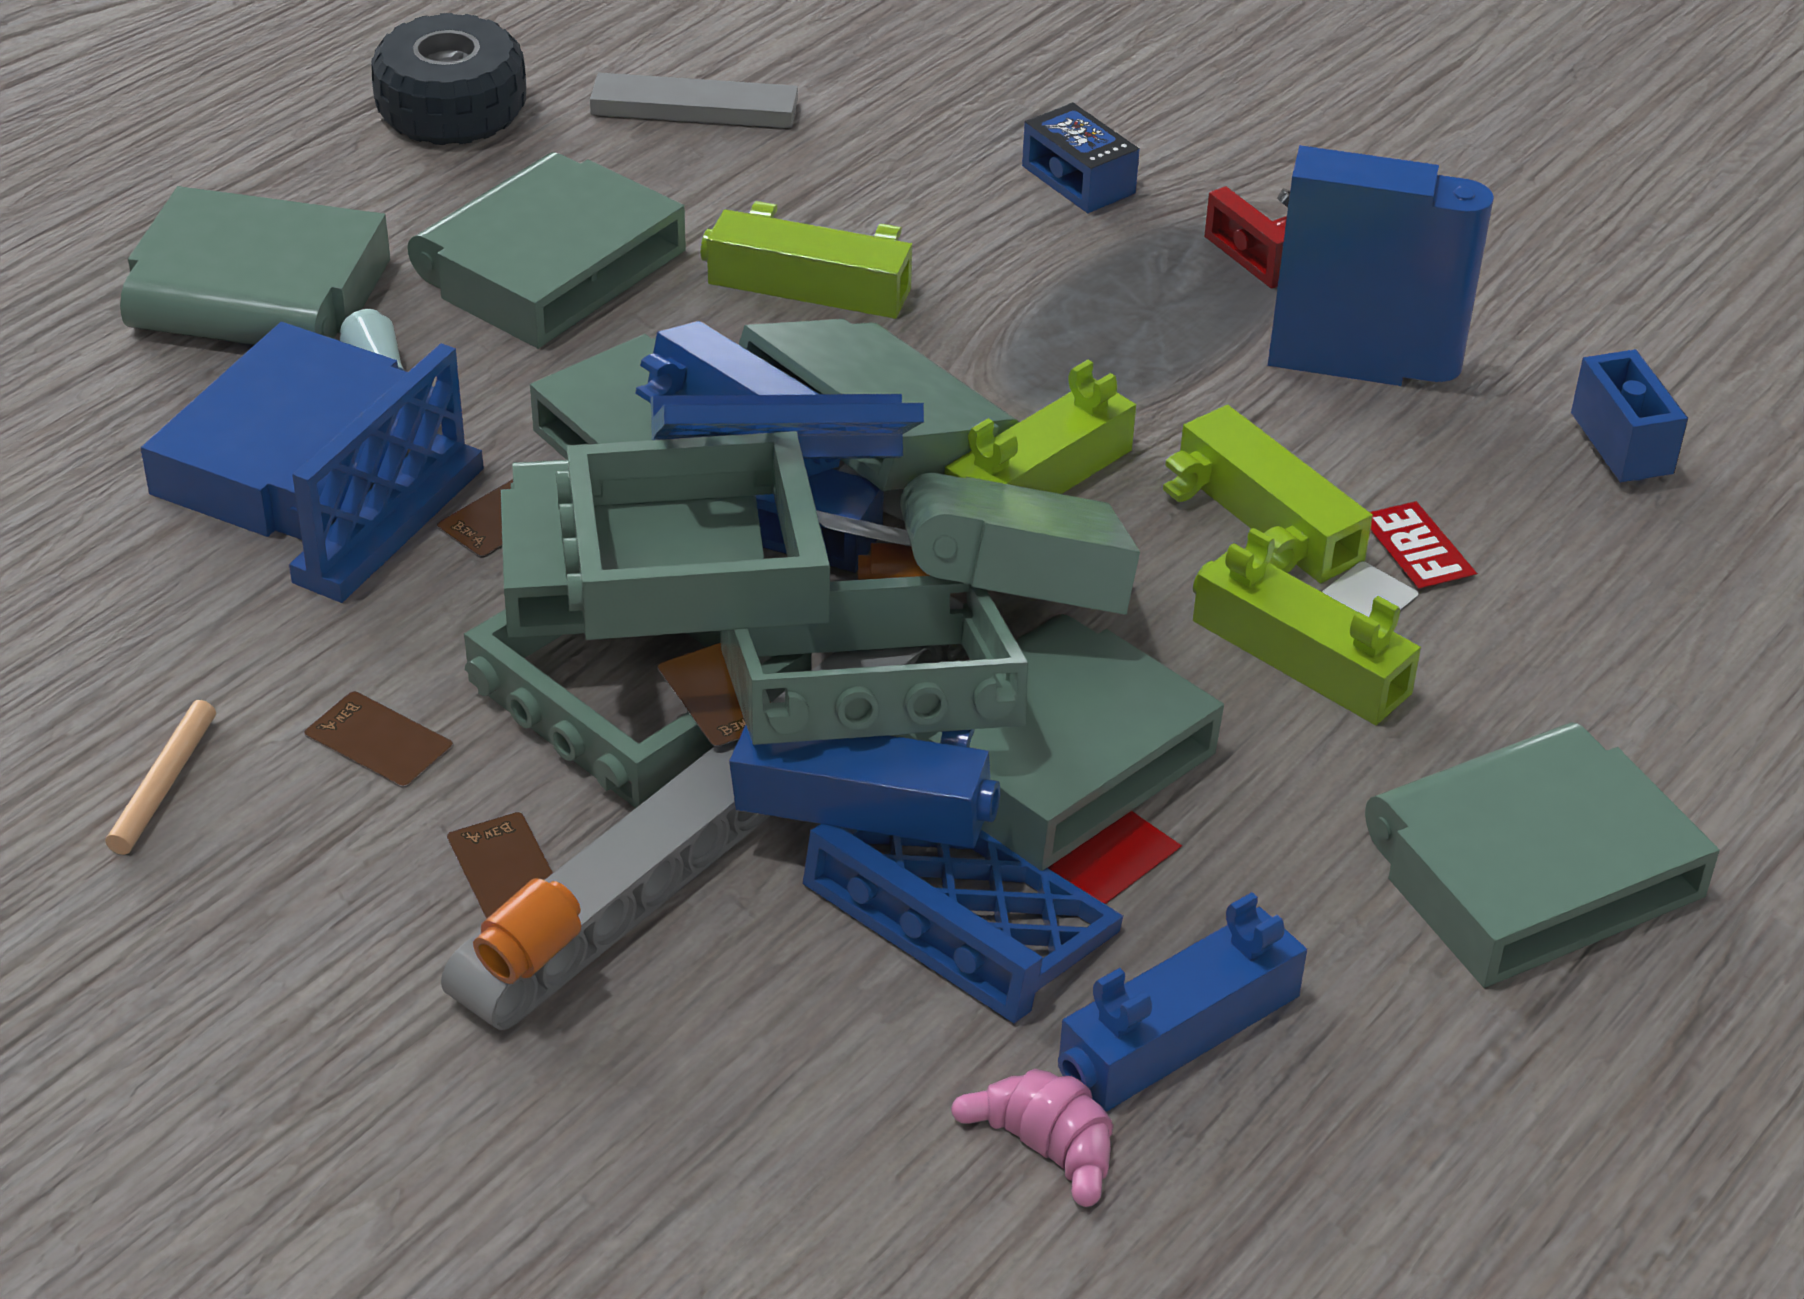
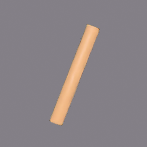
[105,700,216,855]

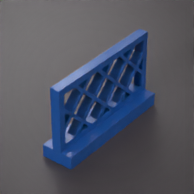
[289,343,484,603]
[651,394,924,459]
[802,824,1123,1024]

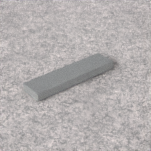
[590,73,798,129]

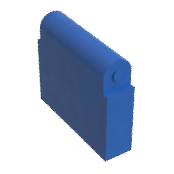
[1267,145,1494,386]
[140,322,434,540]

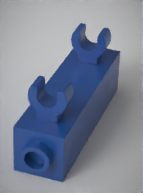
[635,321,840,476]
[729,725,1000,848]
[1058,892,1307,1112]

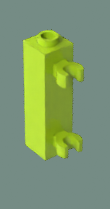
[700,201,913,319]
[945,359,1136,494]
[1163,404,1373,584]
[1192,528,1421,726]

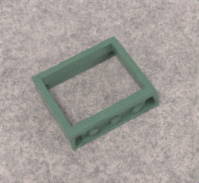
[556,431,830,640]
[721,576,1028,745]
[464,609,812,808]

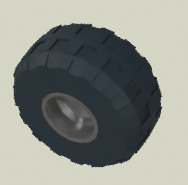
[371,13,526,145]

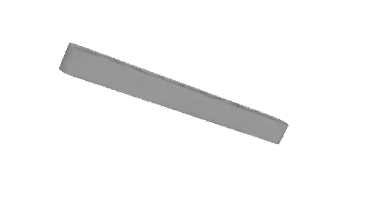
[441,596,967,1030]

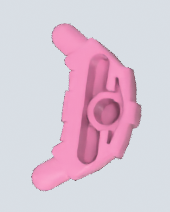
[951,1069,1113,1207]

